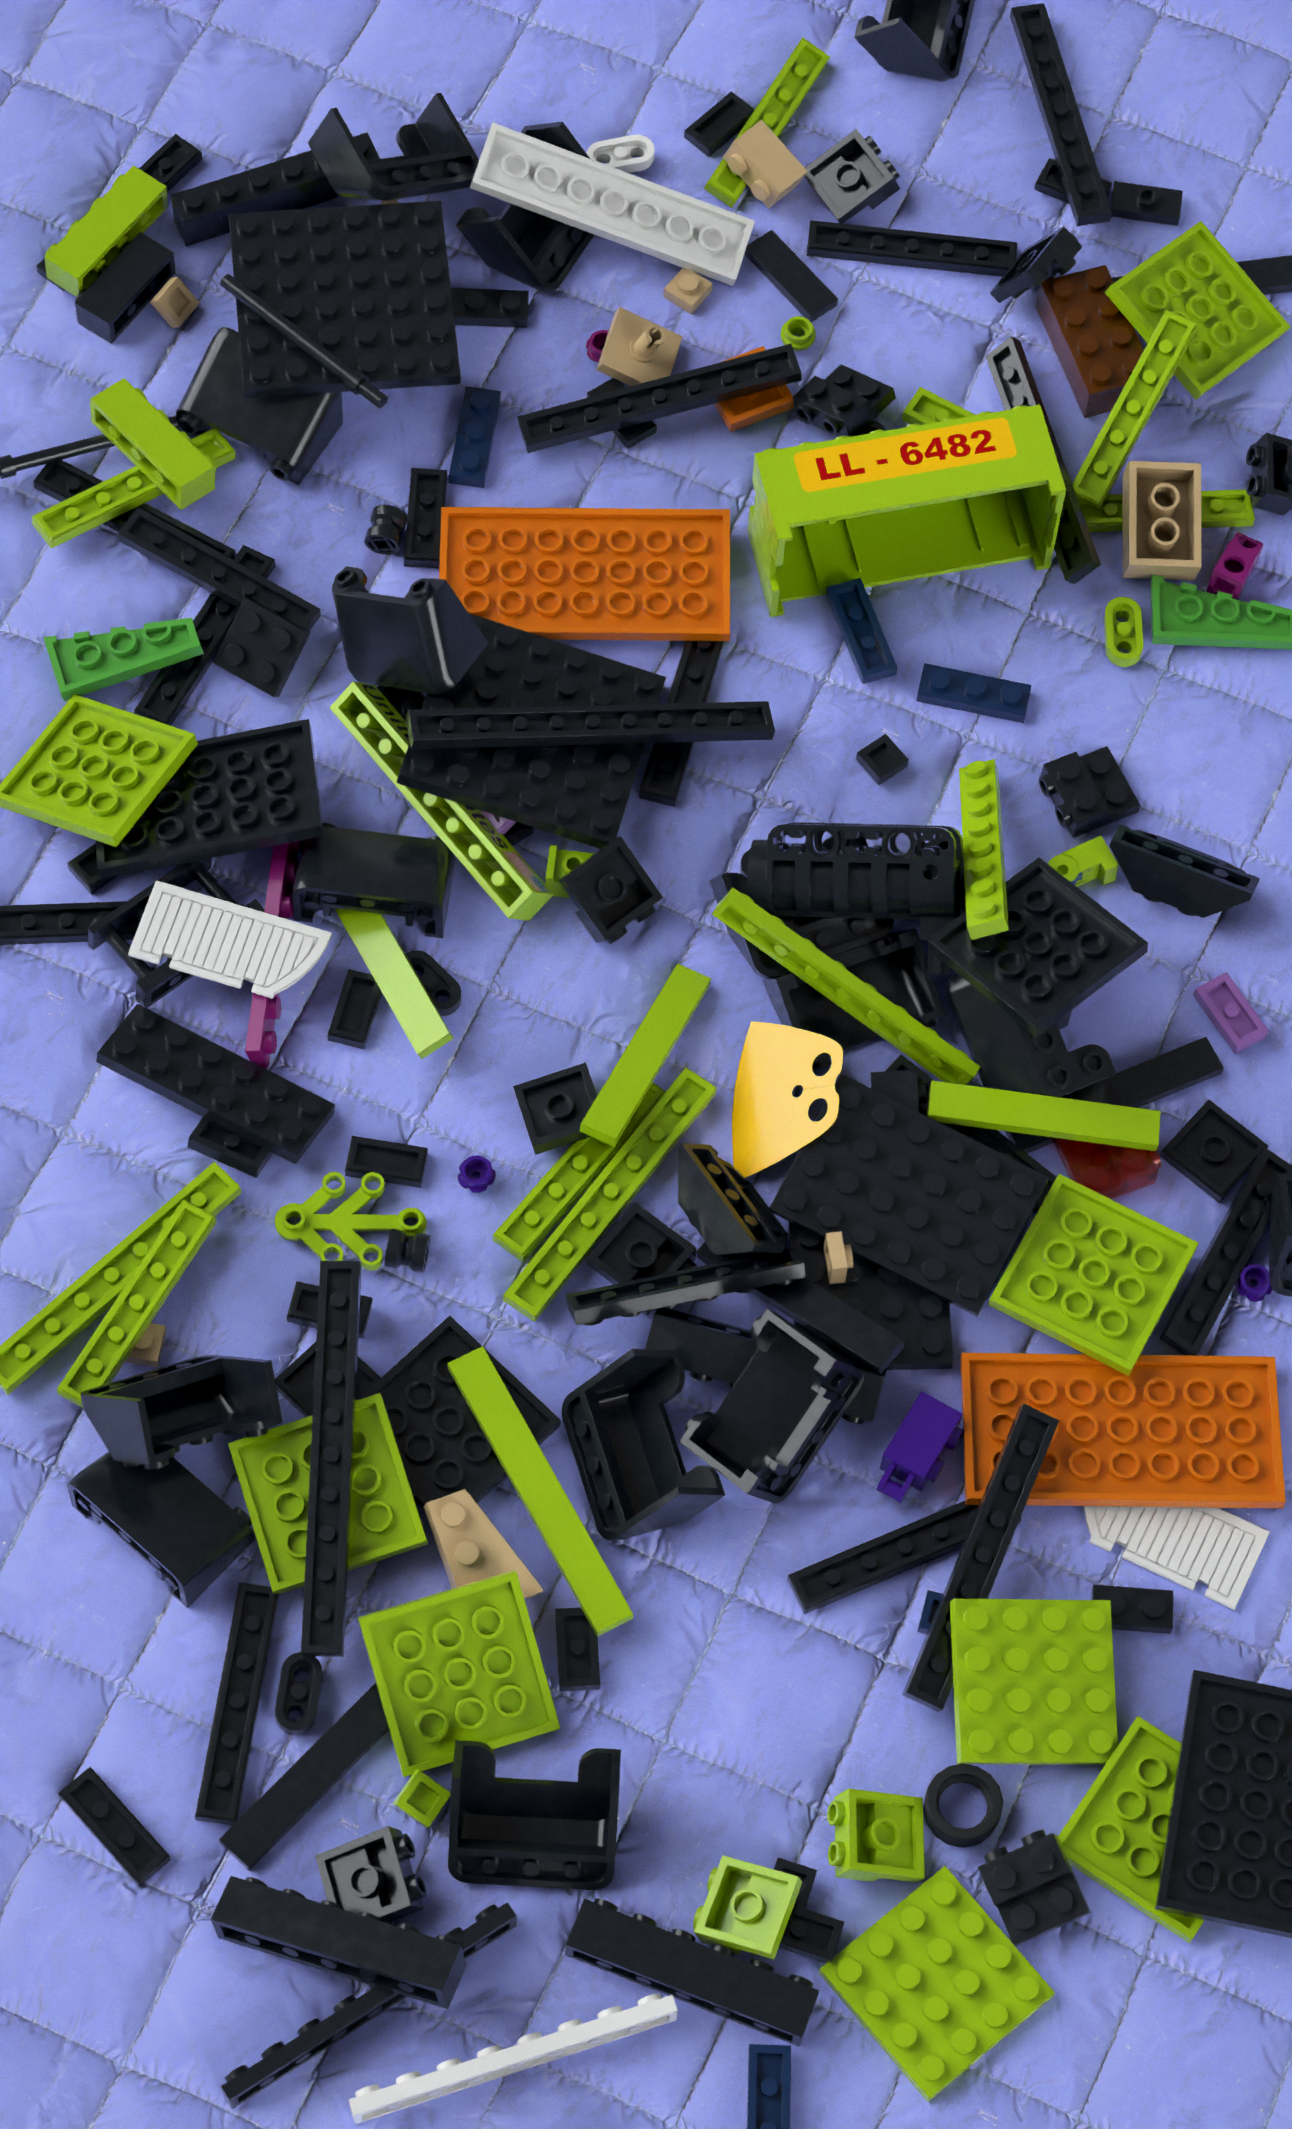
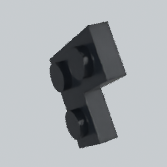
[774,1857,844,1963]

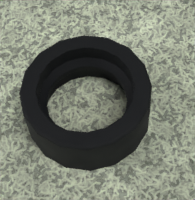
[923,1764,1003,1848]

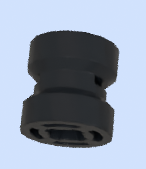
[364,504,408,555]
[385,1228,431,1273]

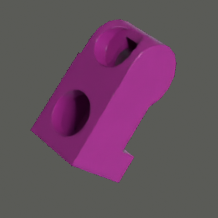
[1206,532,1264,600]

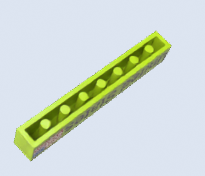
[329,681,554,921]

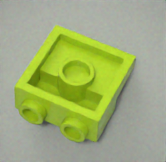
[827,1788,925,1882]
[693,1855,802,1959]

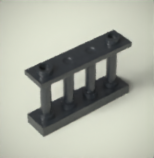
[88,858,265,1008]

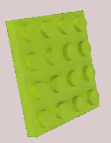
[1105,221,1291,400]
[0,694,198,847]
[988,1174,1199,1376]
[228,1393,428,1594]
[357,1570,561,1777]
[950,1599,1118,1765]
[1058,1716,1205,1944]
[818,1866,1055,2102]

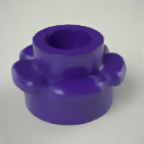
[458,1156,496,1193]
[1235,1264,1273,1302]

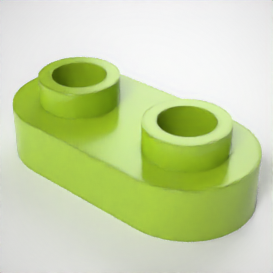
[1104,597,1144,667]

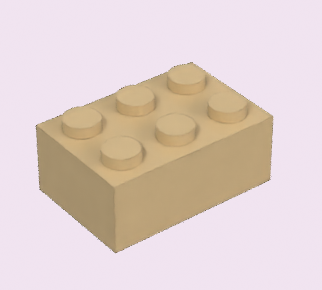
[1122,461,1202,581]

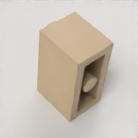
[723,120,808,209]

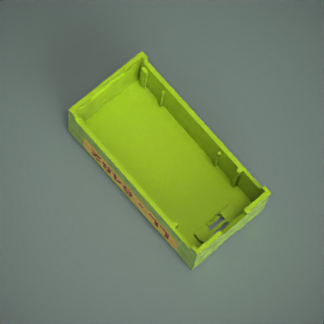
[747,405,1066,617]

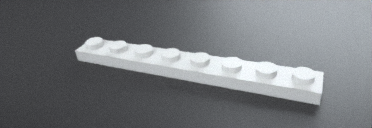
[349,1993,678,2125]

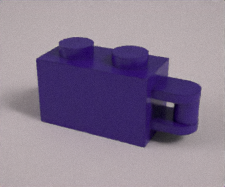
[876,1391,964,1504]

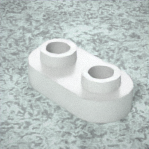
[587,135,655,173]

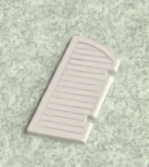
[128,880,332,999]
[1083,1506,1270,1610]

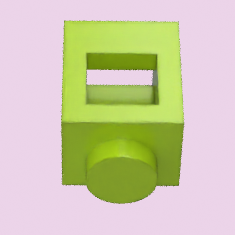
[545,845,594,898]

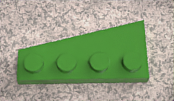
[1150,574,1292,650]
[43,618,204,701]

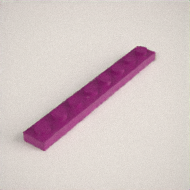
[245,840,304,1068]

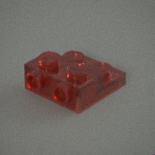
[1054,1138,1161,1199]

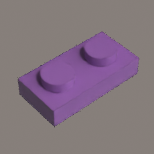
[1193,972,1269,1054]

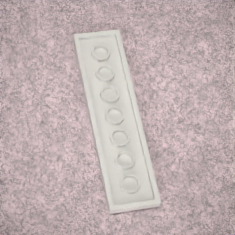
[470,122,755,286]

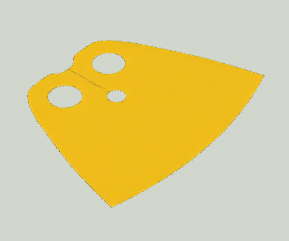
[732,1021,843,1178]

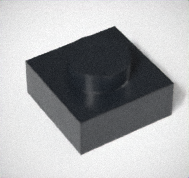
[856,734,909,786]

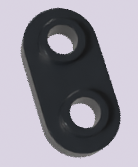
[406,951,461,1016]
[275,1652,323,1735]

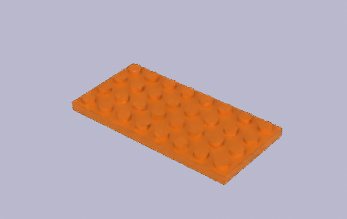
[439,507,730,641]
[960,1353,1286,1508]

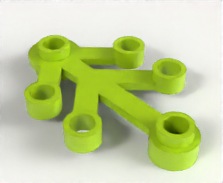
[275,1172,427,1271]

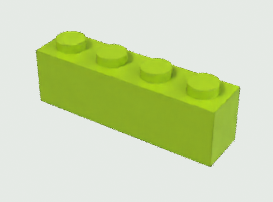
[44,165,168,297]
[90,378,216,510]

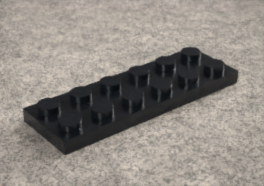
[96,1004,335,1164]

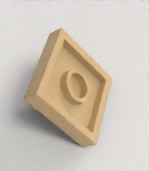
[596,307,682,386]

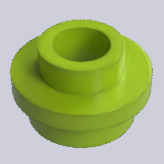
[780,316,816,351]

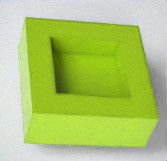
[392,1770,451,1828]

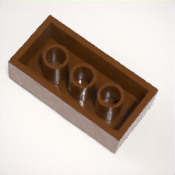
[1035,265,1144,418]

